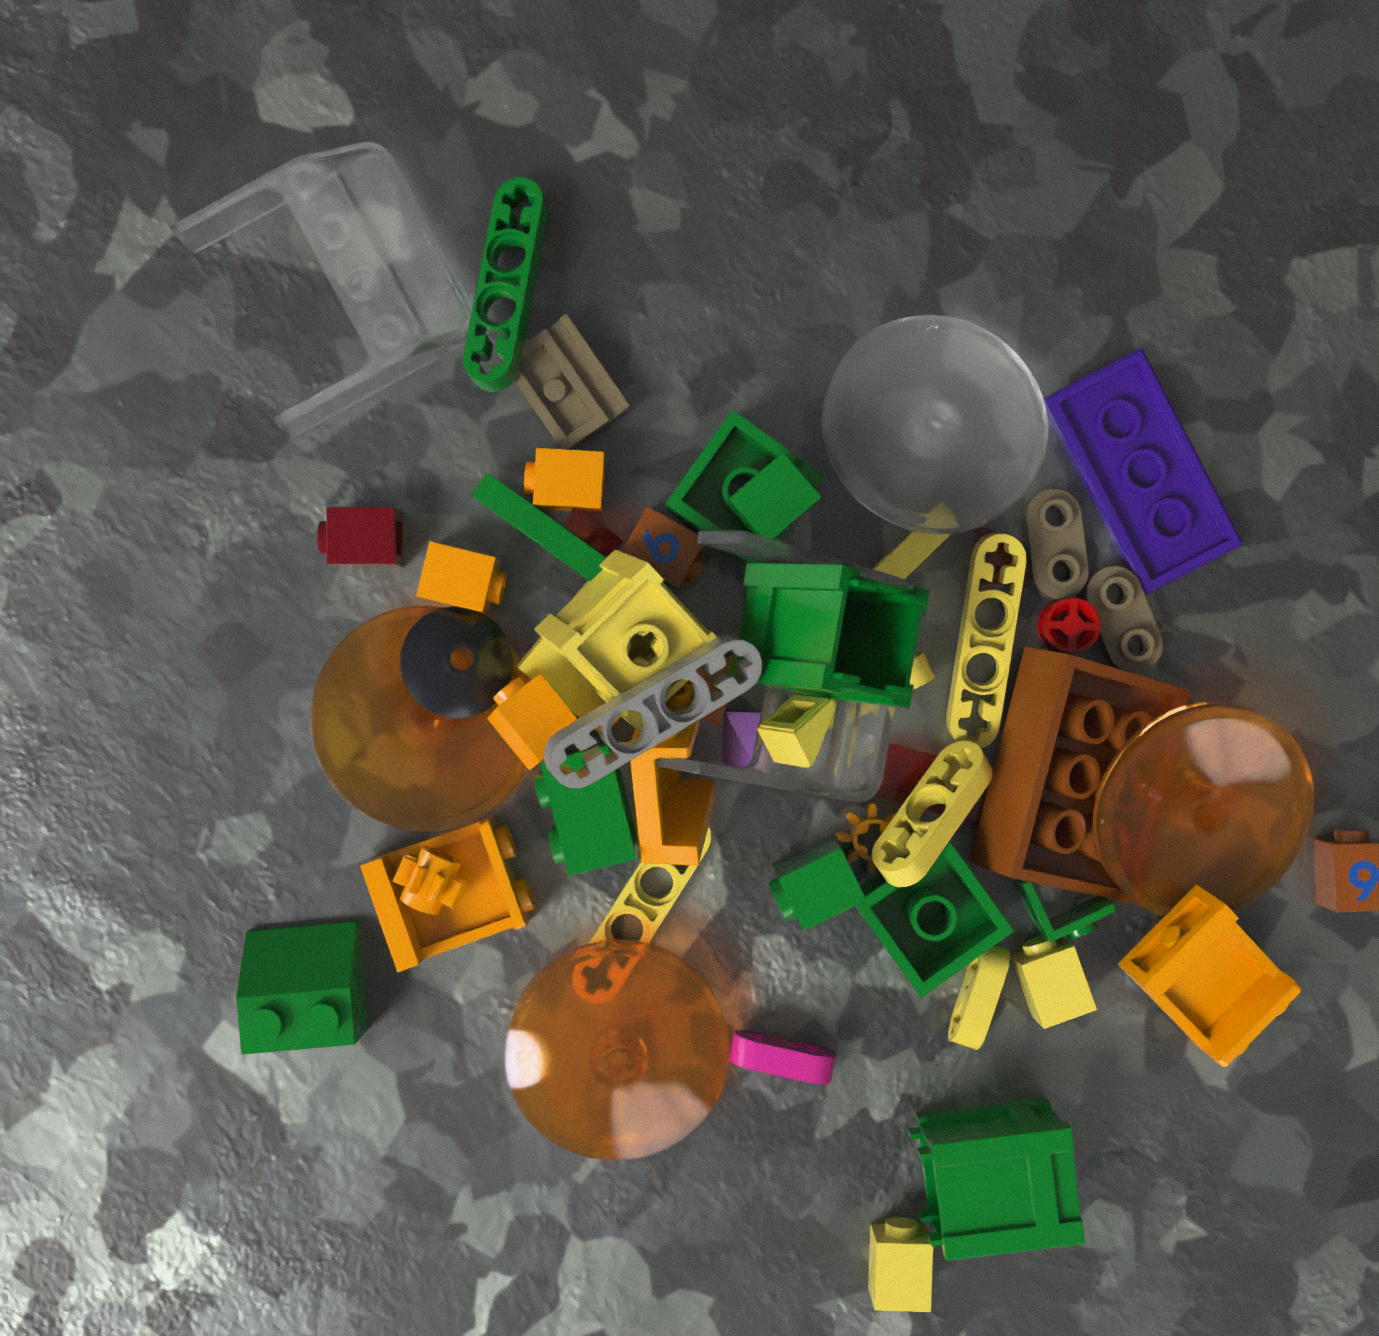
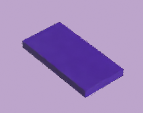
[1040,348,1244,595]

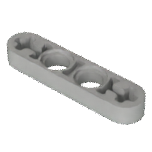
[544,635,762,788]

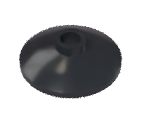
[400,606,513,719]

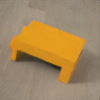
[630,683,716,866]
[360,815,536,972]
[1118,884,1302,1067]

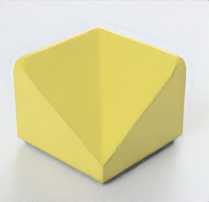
[757,694,836,768]

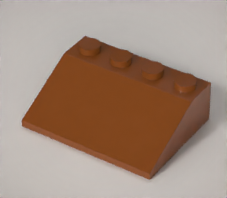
[969,646,1191,904]

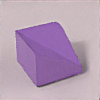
[722,710,769,769]

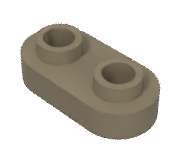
[1022,489,1089,600]
[1082,566,1163,673]

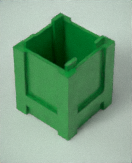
[728,563,930,709]
[908,1097,1085,1261]

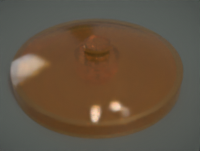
[309,605,531,832]
[1093,701,1314,916]
[505,939,729,1160]

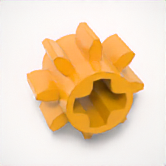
[835,801,896,873]
[393,846,467,915]

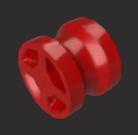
[1035,598,1101,654]

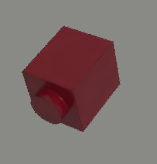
[317,507,404,567]

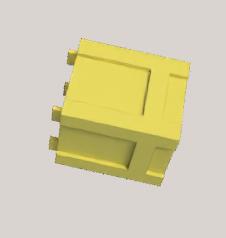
[534,550,718,732]

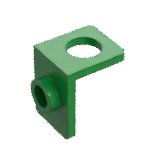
[1013,879,1118,942]

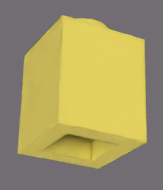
[1010,936,1097,1029]
[868,1217,933,1312]

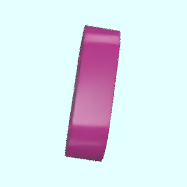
[728,1030,837,1085]

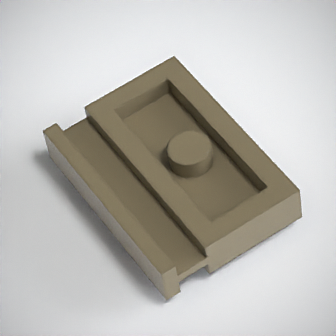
[500,314,631,450]

